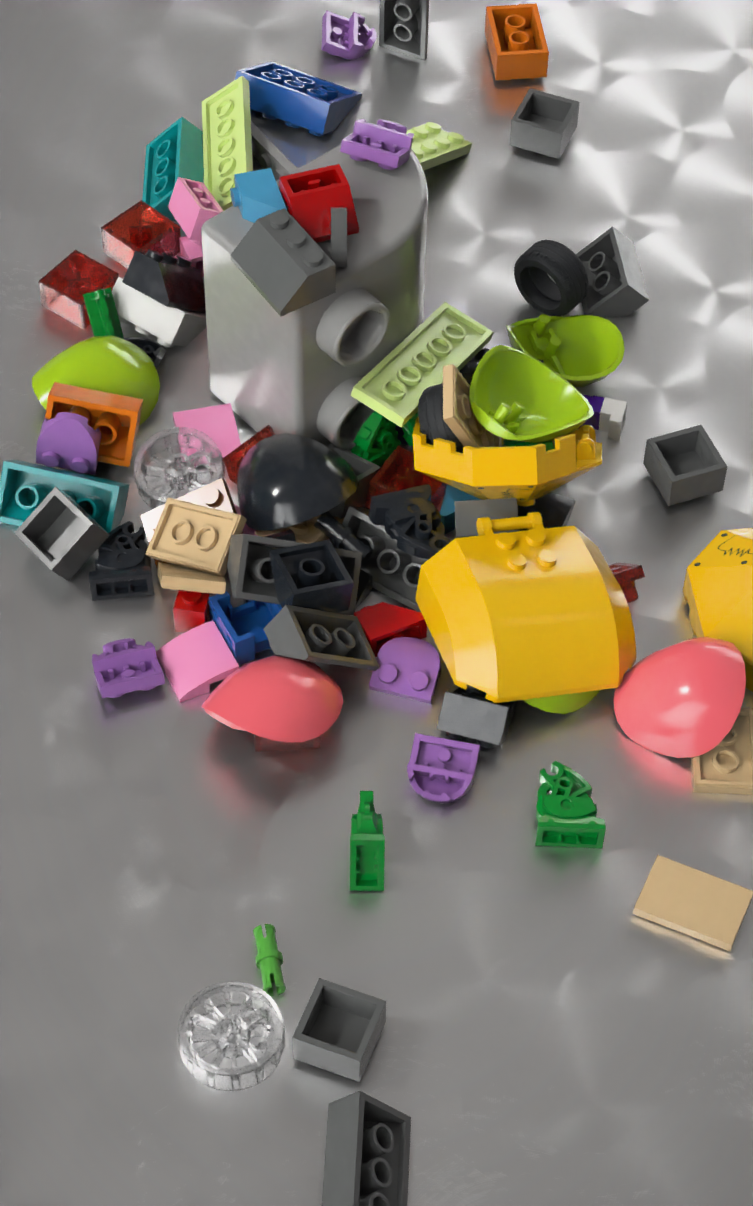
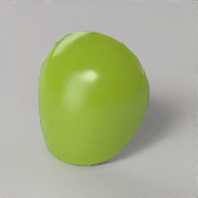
[506,314,625,387]
[32,335,160,426]
[469,345,594,443]

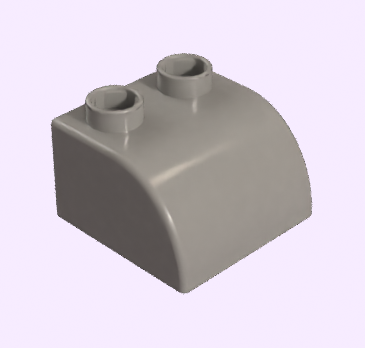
[201,145,428,450]

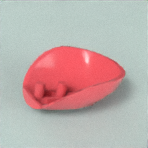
[613,637,746,758]
[201,655,343,742]

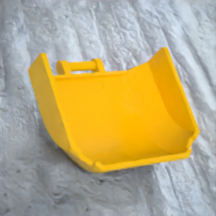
[415,512,637,703]

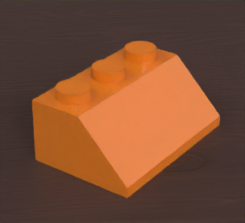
[45,382,143,467]

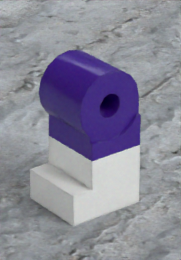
[578,395,627,441]

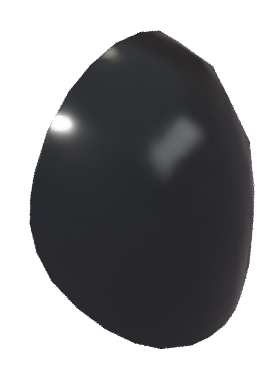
[237,433,359,531]

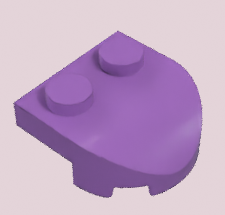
[322,10,377,60]
[340,119,414,170]
[36,412,102,475]
[369,637,442,704]
[92,638,165,699]
[407,733,480,803]

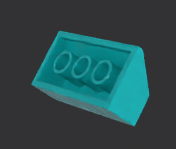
[141,117,204,221]
[0,460,130,533]

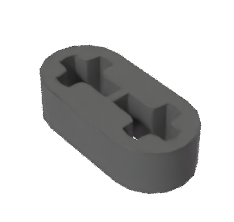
[331,207,347,267]

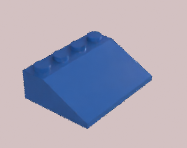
[235,61,362,136]

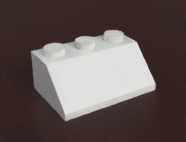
[112,277,207,349]

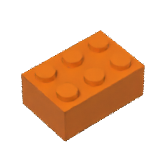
[485,3,549,80]

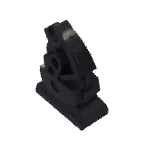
[369,484,451,559]
[89,521,154,601]

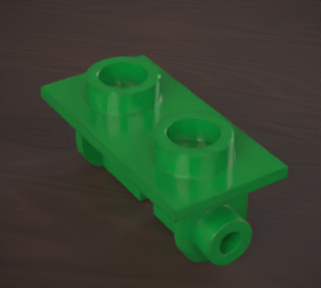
[83,287,124,339]

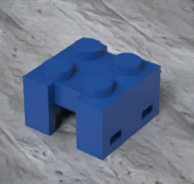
[209,591,282,665]

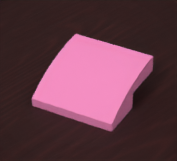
[173,403,243,468]
[156,620,239,703]

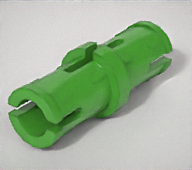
[253,924,286,996]

